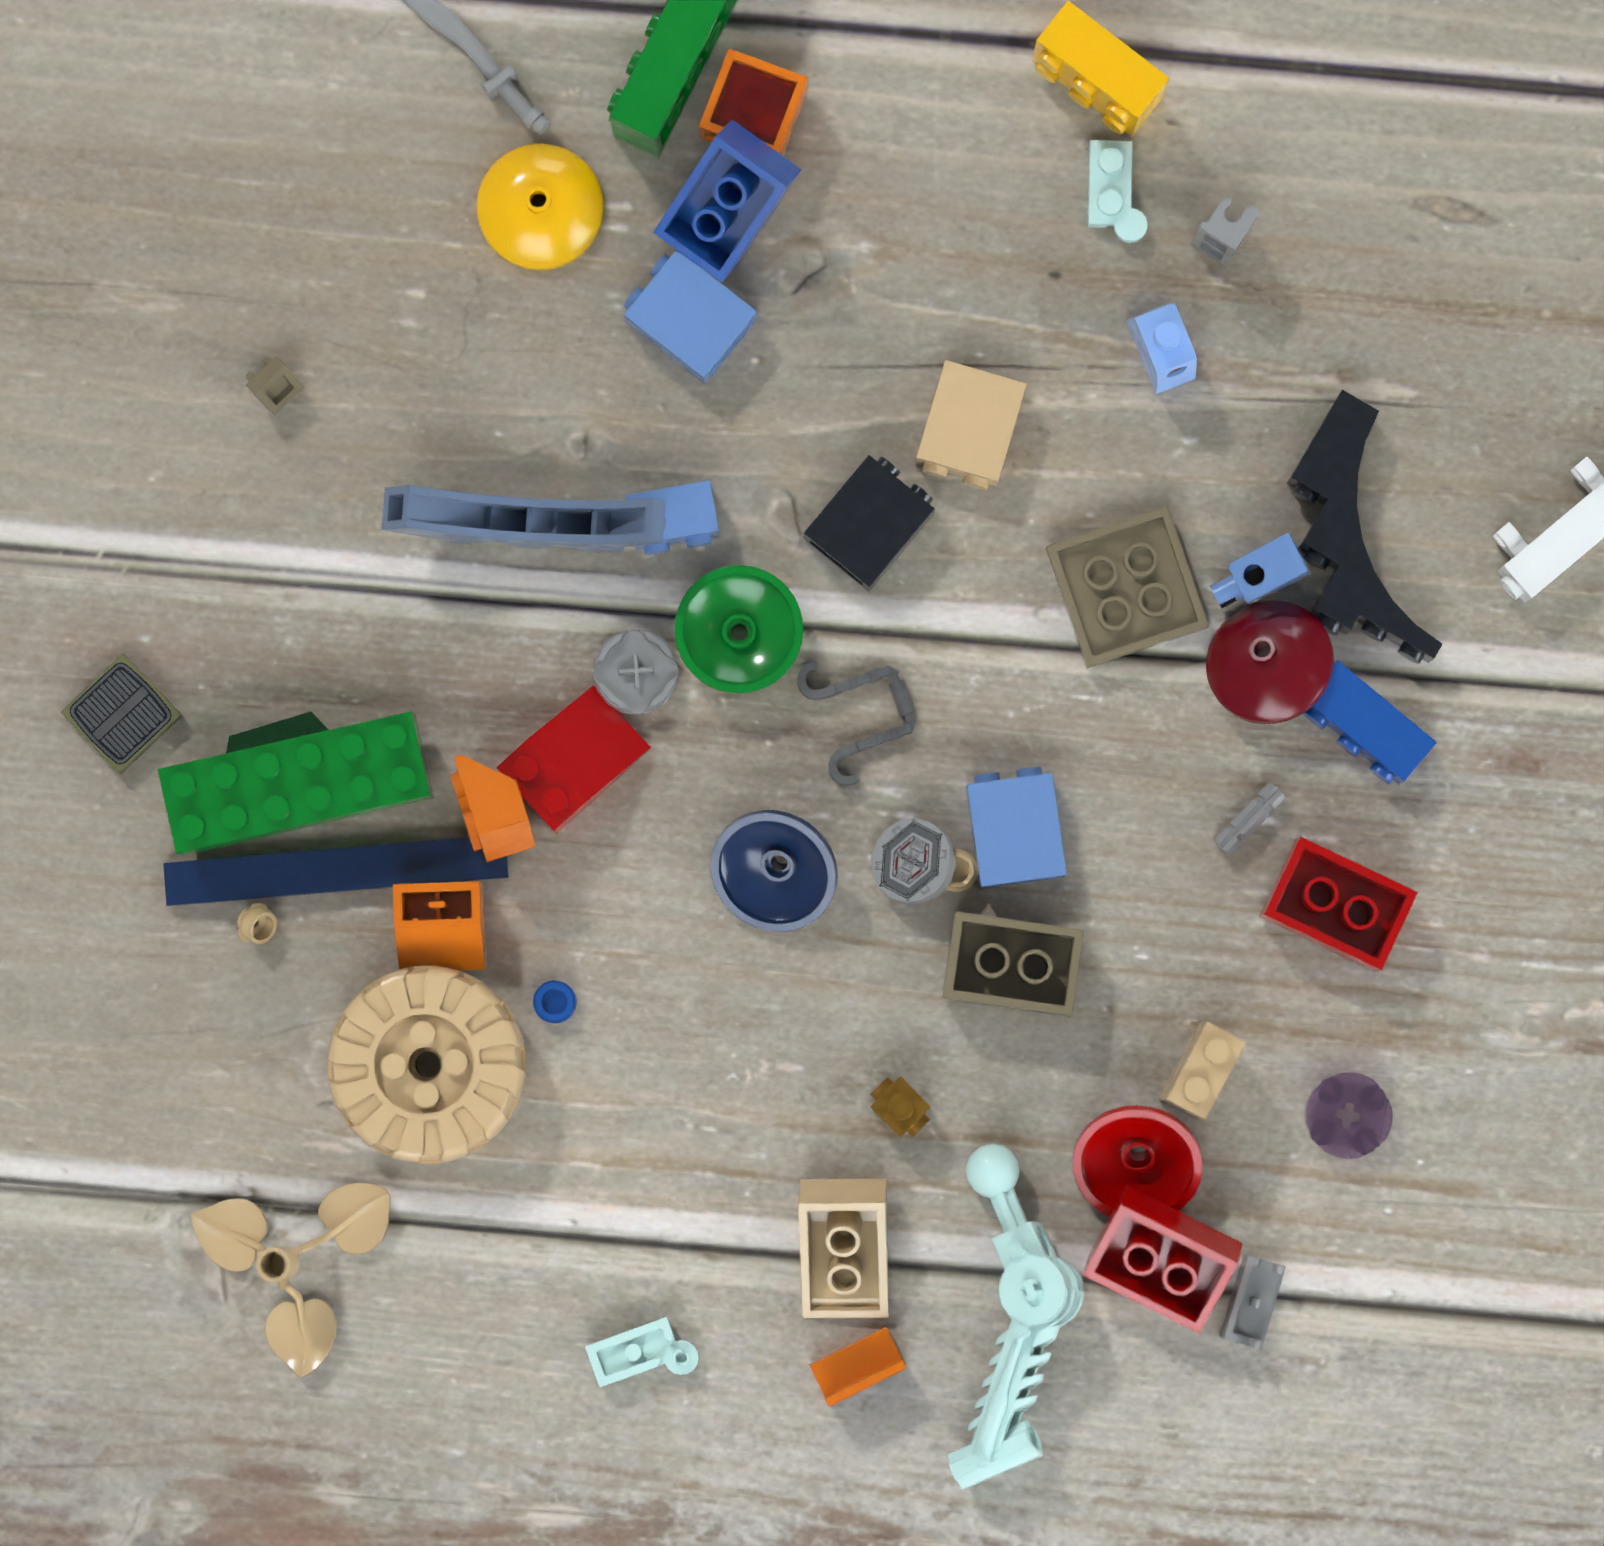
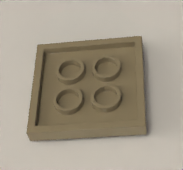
[1046,506,1209,668]

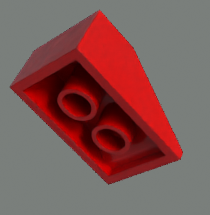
[496,685,651,834]

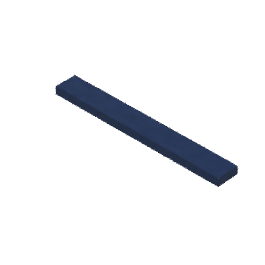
[163,838,509,906]

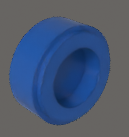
[533,980,577,1024]

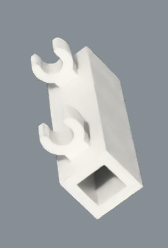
[1492,457,1604,603]

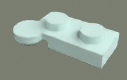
[1087,140,1148,243]
[585,1316,699,1388]

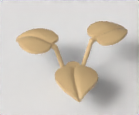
[190,1182,391,1377]

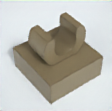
[246,356,305,415]

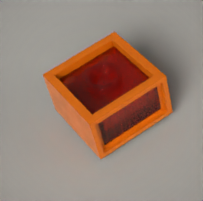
[699,48,808,156]

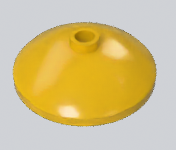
[477,144,604,270]

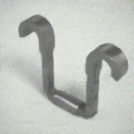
[797,661,917,786]

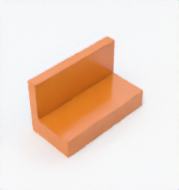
[809,1326,906,1407]

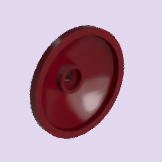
[1206,600,1334,724]

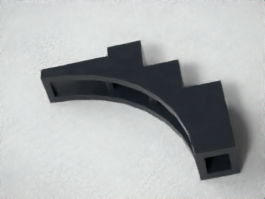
[1287,390,1443,664]

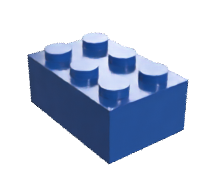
[653,119,802,282]

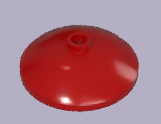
[1072,1105,1203,1216]

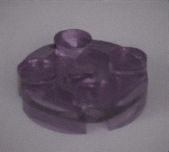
[1305,1072,1393,1159]

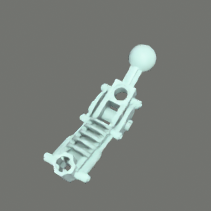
[948,1143,1085,1489]

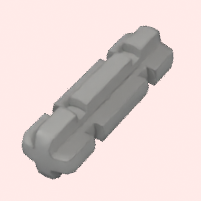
[1214,783,1285,855]

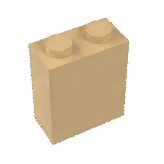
[915,360,1027,491]
[1159,1021,1246,1120]

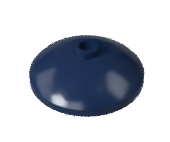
[710,810,838,932]

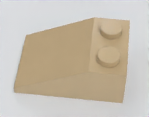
[798,1178,889,1318]

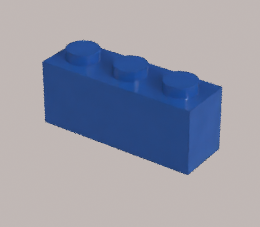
[1303,660,1437,785]

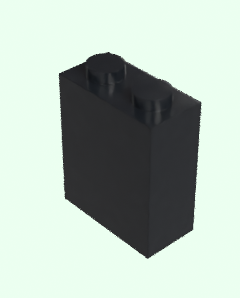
[804,455,935,592]

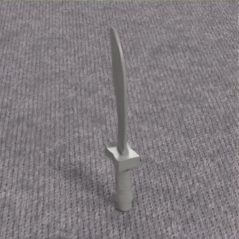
[403,0,551,135]

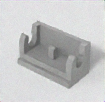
[1191,197,1260,267]
[1219,1254,1286,1350]

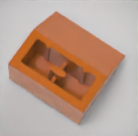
[450,755,536,862]
[393,881,486,970]

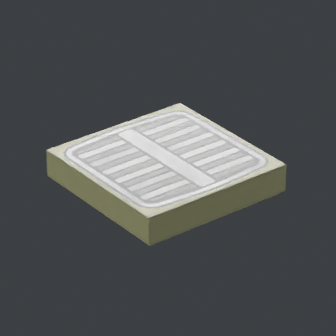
[61,653,183,774]

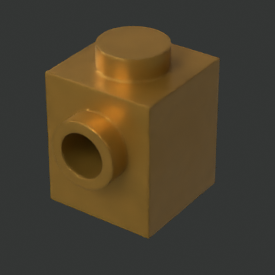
[869,1076,931,1137]

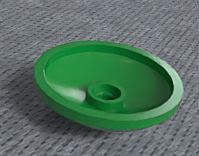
[675,565,803,694]

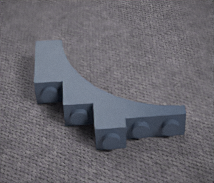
[382,485,666,553]

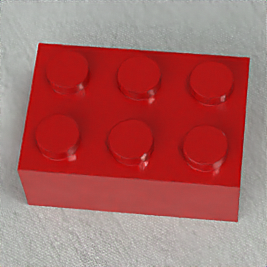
[1259,836,1418,972]
[1083,1185,1243,1334]

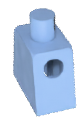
[1126,303,1197,394]

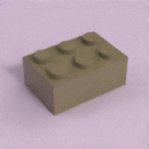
[942,911,1084,1017]

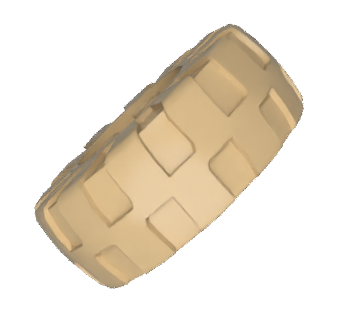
[327,966,526,1164]

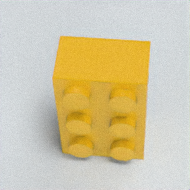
[1032,1,1170,137]

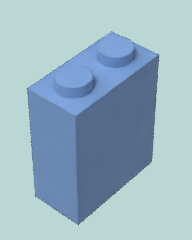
[623,250,758,384]
[966,767,1067,889]

